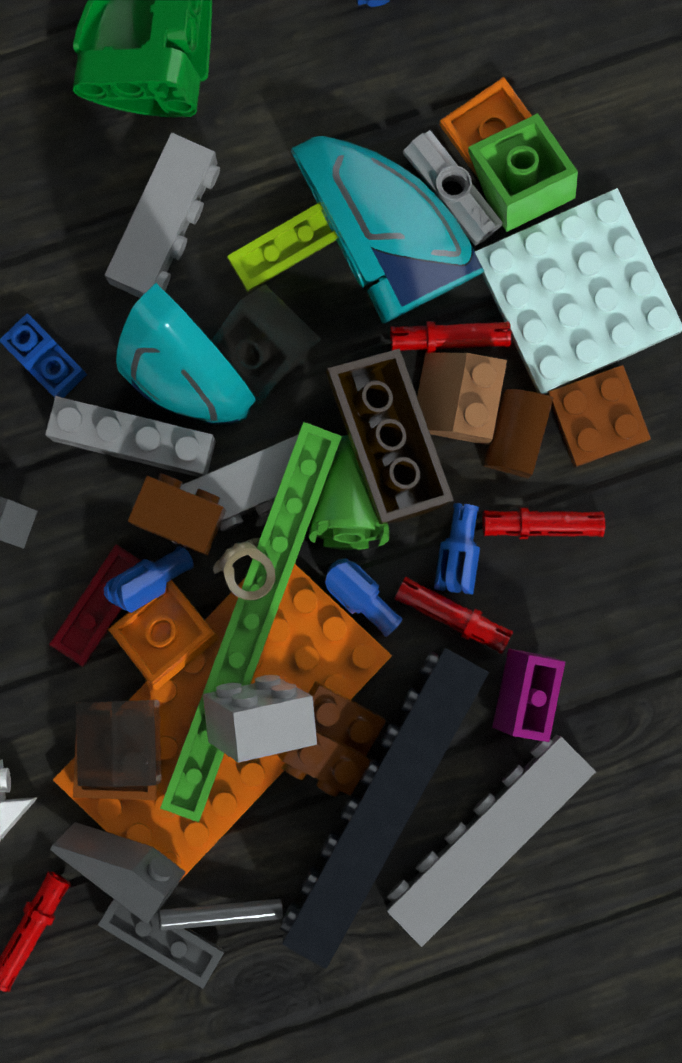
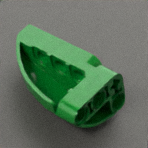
[73,0,212,117]

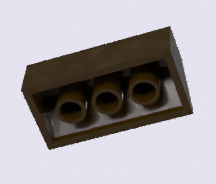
[325,349,454,525]

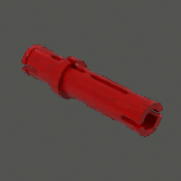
[390,321,511,353]
[482,508,605,539]
[394,577,513,654]
[0,871,71,992]

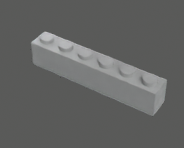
[386,735,596,947]

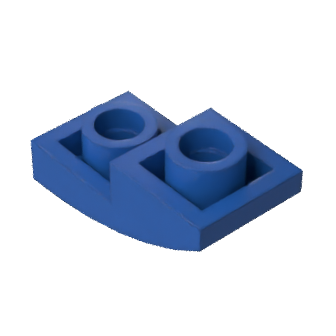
[0,313,87,398]

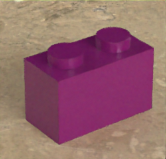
[492,649,565,742]

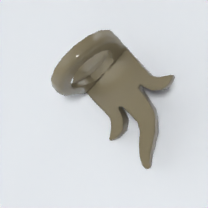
[213,538,275,600]

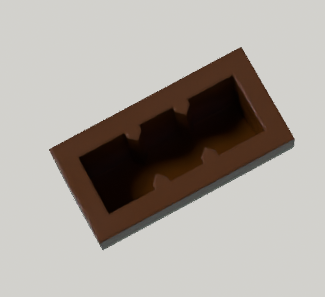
[483,389,554,479]

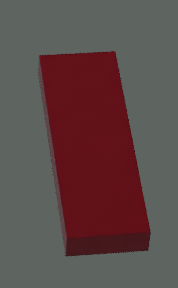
[49,544,141,667]

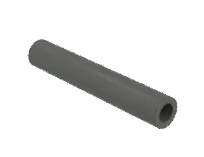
[158,899,283,931]

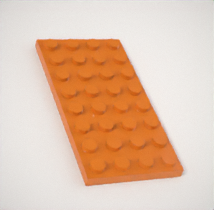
[53,564,392,881]

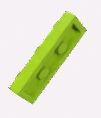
[227,202,338,292]

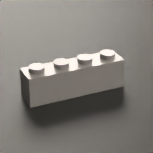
[104,132,220,298]
[45,396,216,477]
[172,434,299,547]

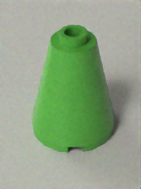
[308,435,390,550]

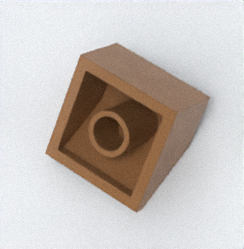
[417,353,507,445]

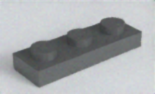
[98,899,225,989]

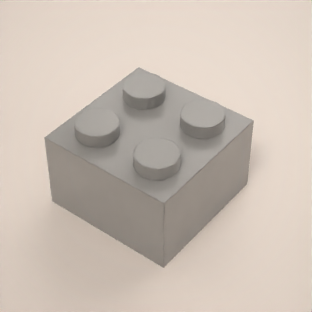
[203,675,317,763]

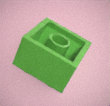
[468,113,578,232]

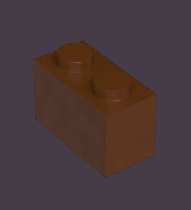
[128,473,226,555]

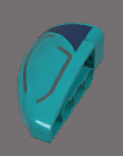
[291,136,485,324]
[116,283,256,425]

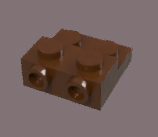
[277,681,386,797]

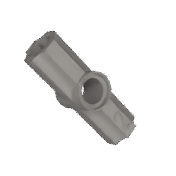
[403,130,503,246]

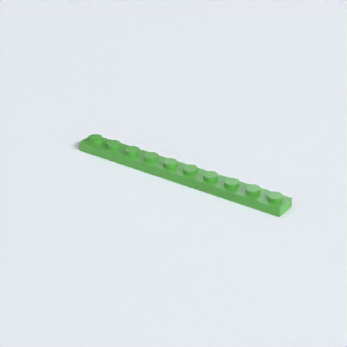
[160,422,342,822]

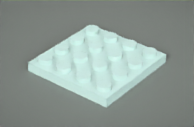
[475,188,682,394]

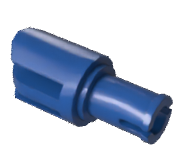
[434,503,480,595]
[104,546,194,613]
[325,558,403,637]

